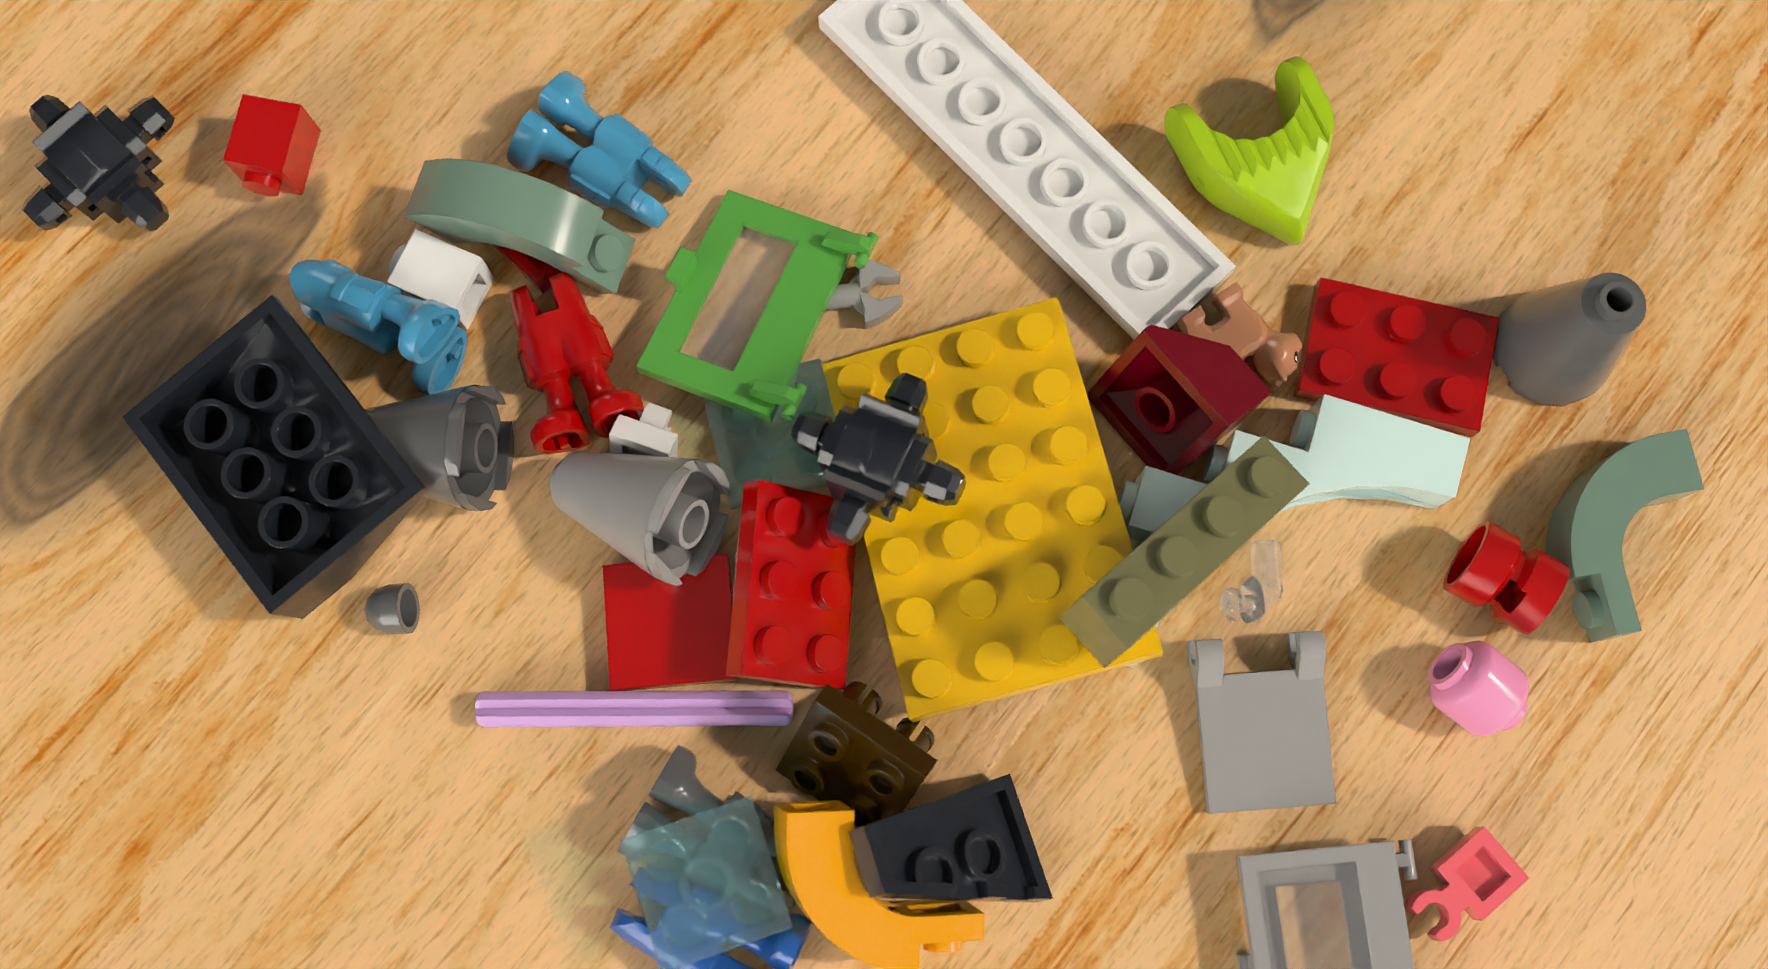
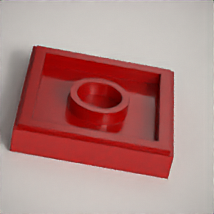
[602,554,739,691]

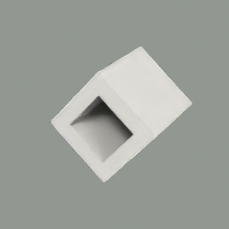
[387,229,495,330]

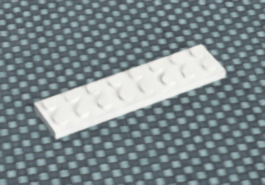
[818,0,1236,340]

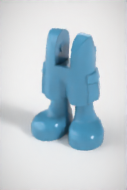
[507,71,692,229]
[290,259,467,395]

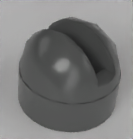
[364,583,420,635]

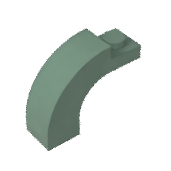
[403,158,635,294]
[1545,429,1704,643]

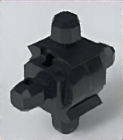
[22,95,175,232]
[791,373,966,545]

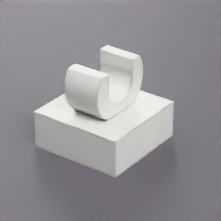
[609,403,678,457]

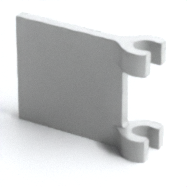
[1187,631,1336,814]

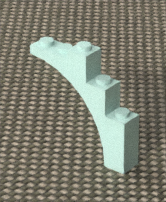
[1118,394,1470,668]

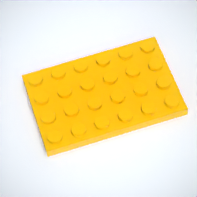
[821,297,1163,722]

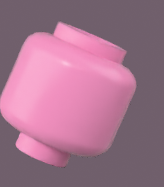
[1428,641,1529,736]

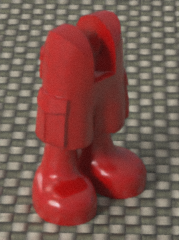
[510,272,644,454]

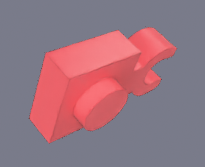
[1404,826,1529,942]

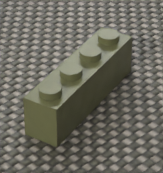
[1059,436,1310,668]

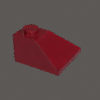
[1087,324,1272,476]

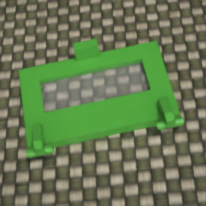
[636,190,879,423]

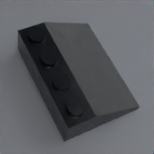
[122,295,427,619]

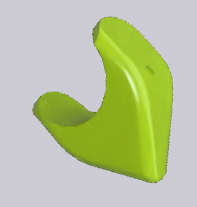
[1164,56,1335,245]

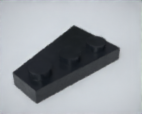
[848,774,1053,903]

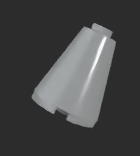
[550,451,730,586]

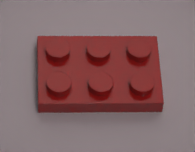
[1293,277,1499,437]
[726,479,856,690]

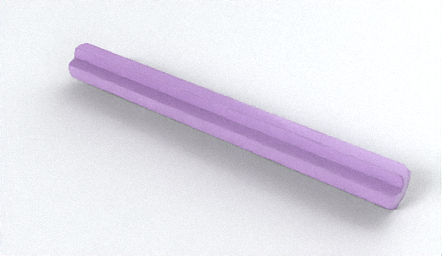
[475,690,793,727]

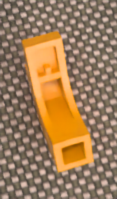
[774,800,984,969]

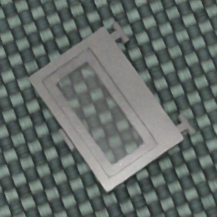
[1236,839,1418,969]

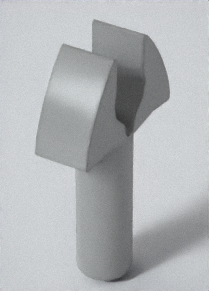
[826,260,903,329]

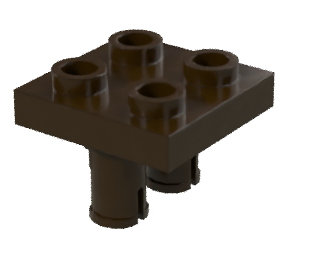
[775,681,938,829]

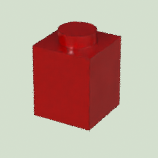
[223,94,321,197]

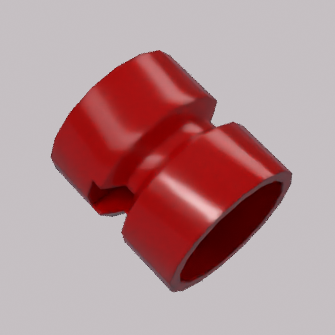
[1443,520,1570,635]

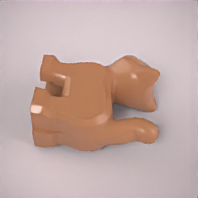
[1172,282,1303,388]

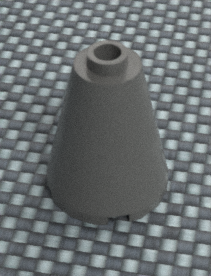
[1492,273,1646,407]
[365,385,514,511]

